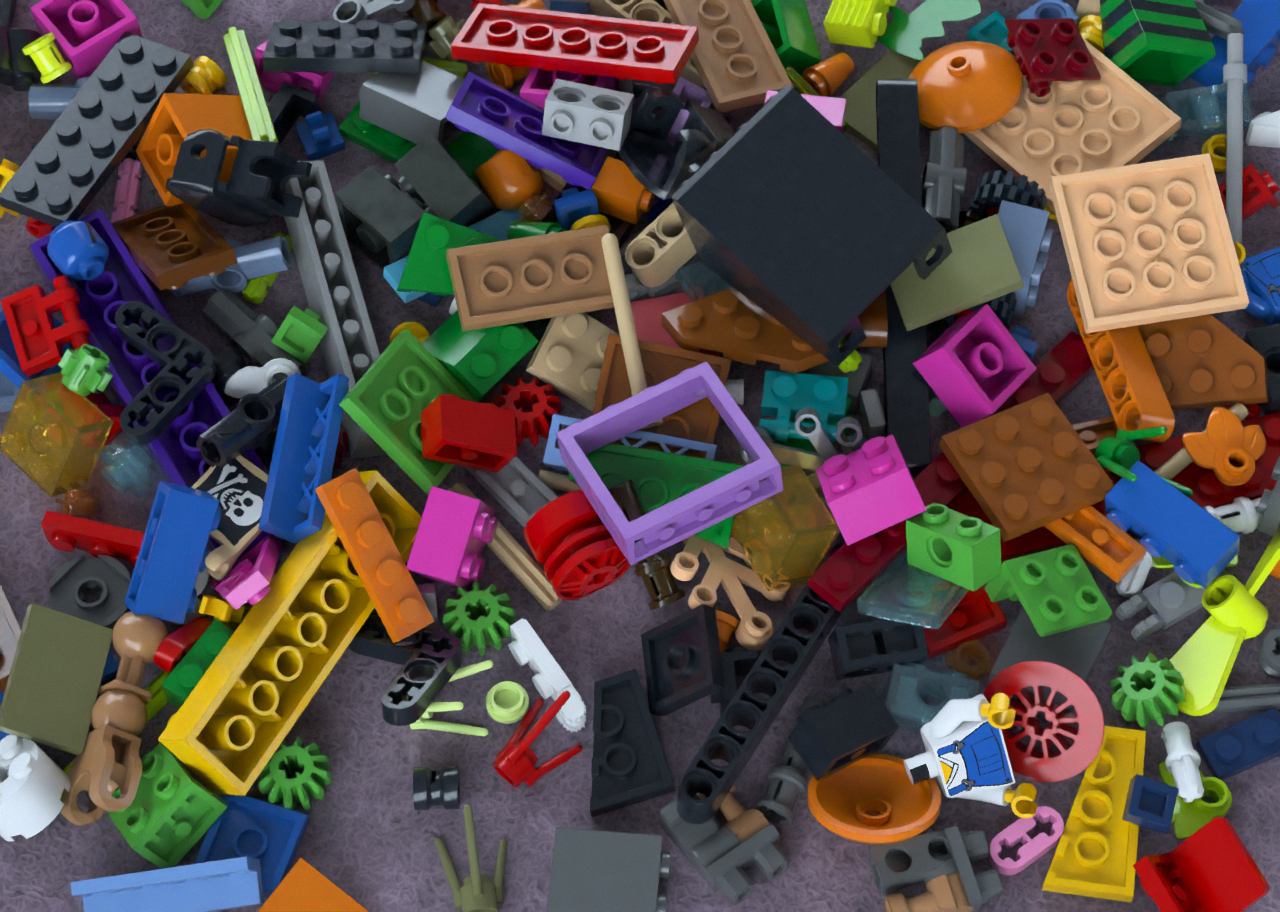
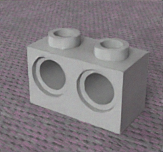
[541,79,634,151]

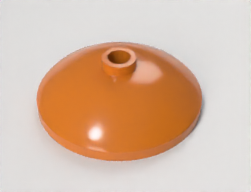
[908,41,1023,133]
[807,753,941,844]

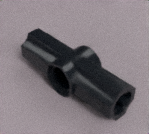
[196,376,287,468]

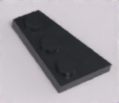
[590,669,675,817]

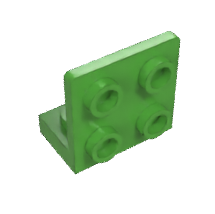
[984,544,1112,637]
[105,742,228,869]

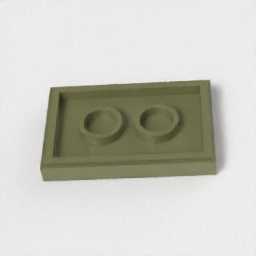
[839,50,928,152]
[890,214,1025,331]
[0,603,113,755]

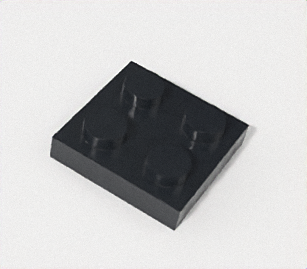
[641,604,725,716]

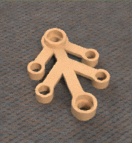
[670,535,790,651]

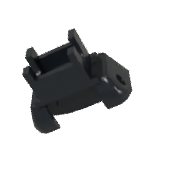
[617,88,735,199]
[165,129,312,227]

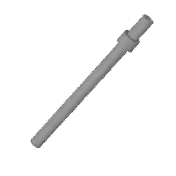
[1223,33,1247,244]

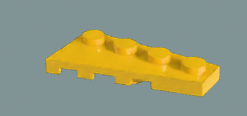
[1042,726,1146,903]

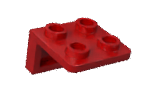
[1133,817,1269,912]

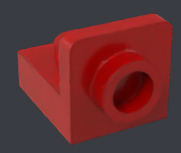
[1218,163,1280,221]

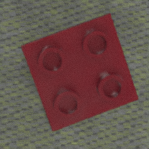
[1005,18,1101,97]

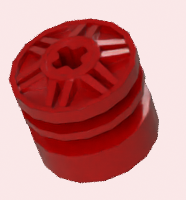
[523,489,631,600]

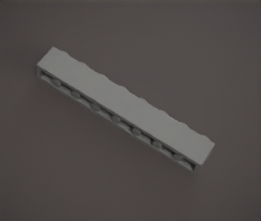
[284,160,388,459]

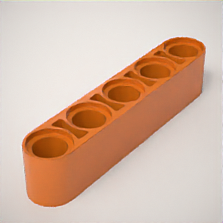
[1067,278,1175,442]

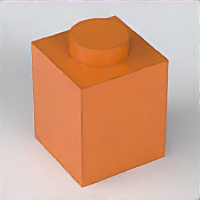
[592,156,656,224]

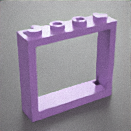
[556,361,784,565]

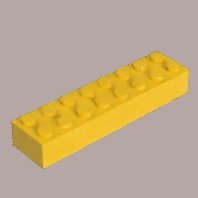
[158,470,422,796]

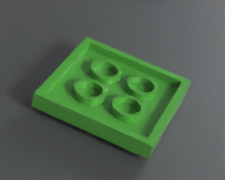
[339,328,479,495]

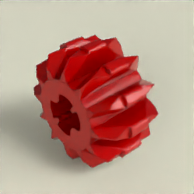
[493,376,562,447]

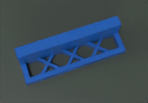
[258,373,349,543]

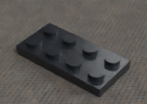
[263,19,428,73]

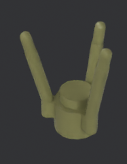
[435,804,508,912]

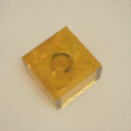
[0,373,114,497]
[732,464,839,591]

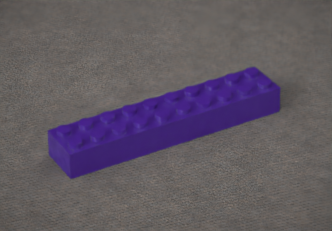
[29,209,287,560]

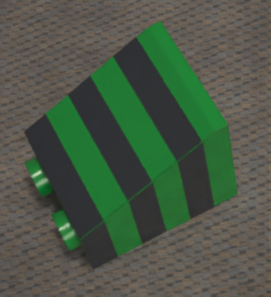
[1100,0,1216,86]

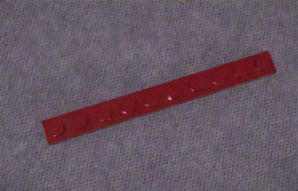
[807,331,1094,612]

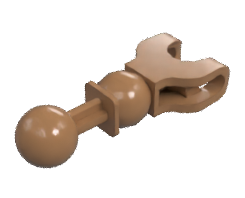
[60,611,168,826]

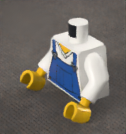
[904,693,1038,818]

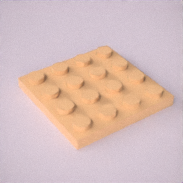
[963,38,1181,213]
[1048,153,1249,333]

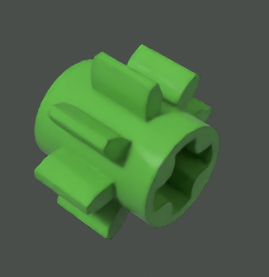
[58,344,113,396]

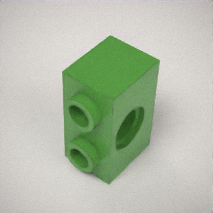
[905,502,1002,592]

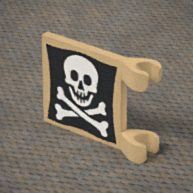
[191,455,269,580]

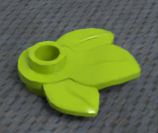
[1158,762,1232,839]

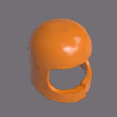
[473,150,544,211]

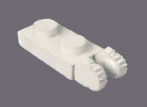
[508,618,587,733]

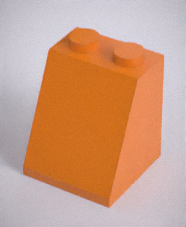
[136,93,253,206]

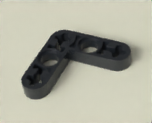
[115,301,216,445]
[349,614,462,726]

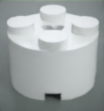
[0,734,71,841]

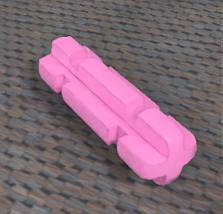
[111,158,143,223]

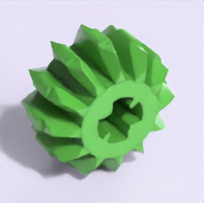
[442,581,516,656]
[1110,652,1186,730]
[258,736,332,811]

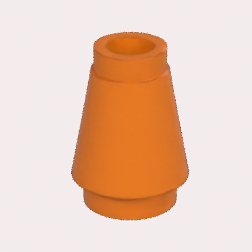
[798,52,854,97]

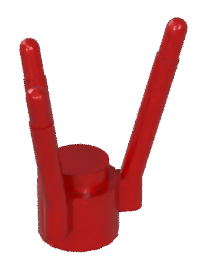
[492,691,582,788]

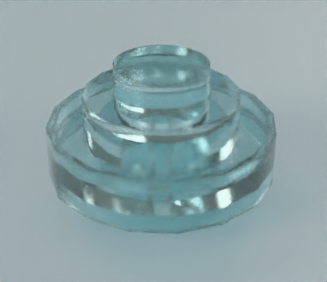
[98,442,153,497]

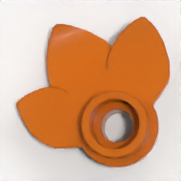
[1182,407,1266,486]

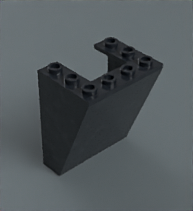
[671,84,952,367]

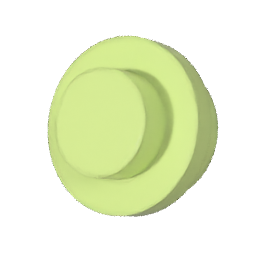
[486,681,529,724]

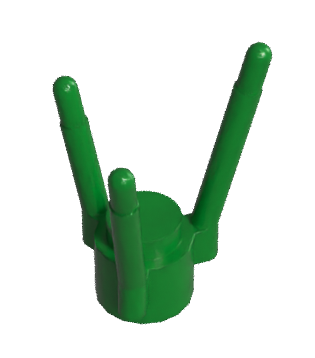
[1095,426,1193,497]

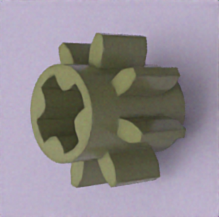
[426,15,466,61]

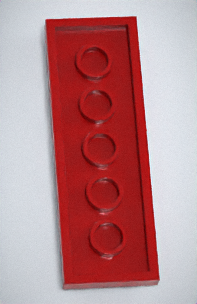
[451,3,699,84]

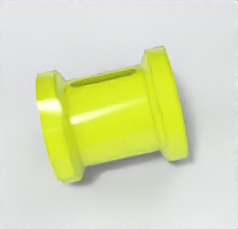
[22,32,72,84]

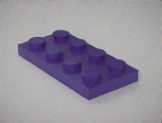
[445,72,608,190]

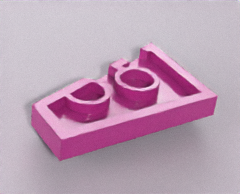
[208,533,283,610]

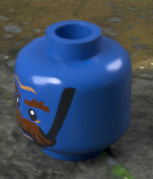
[47,220,109,281]

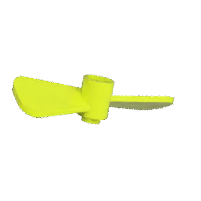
[1170,527,1280,716]

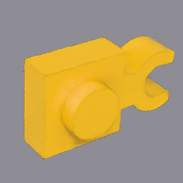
[198,594,253,629]

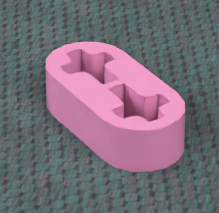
[988,806,1064,875]

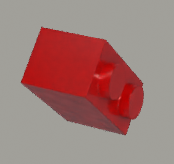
[421,394,517,473]

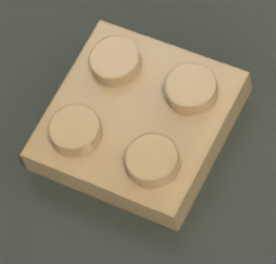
[526,312,620,411]

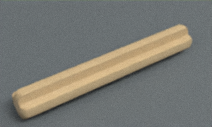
[448,482,563,610]

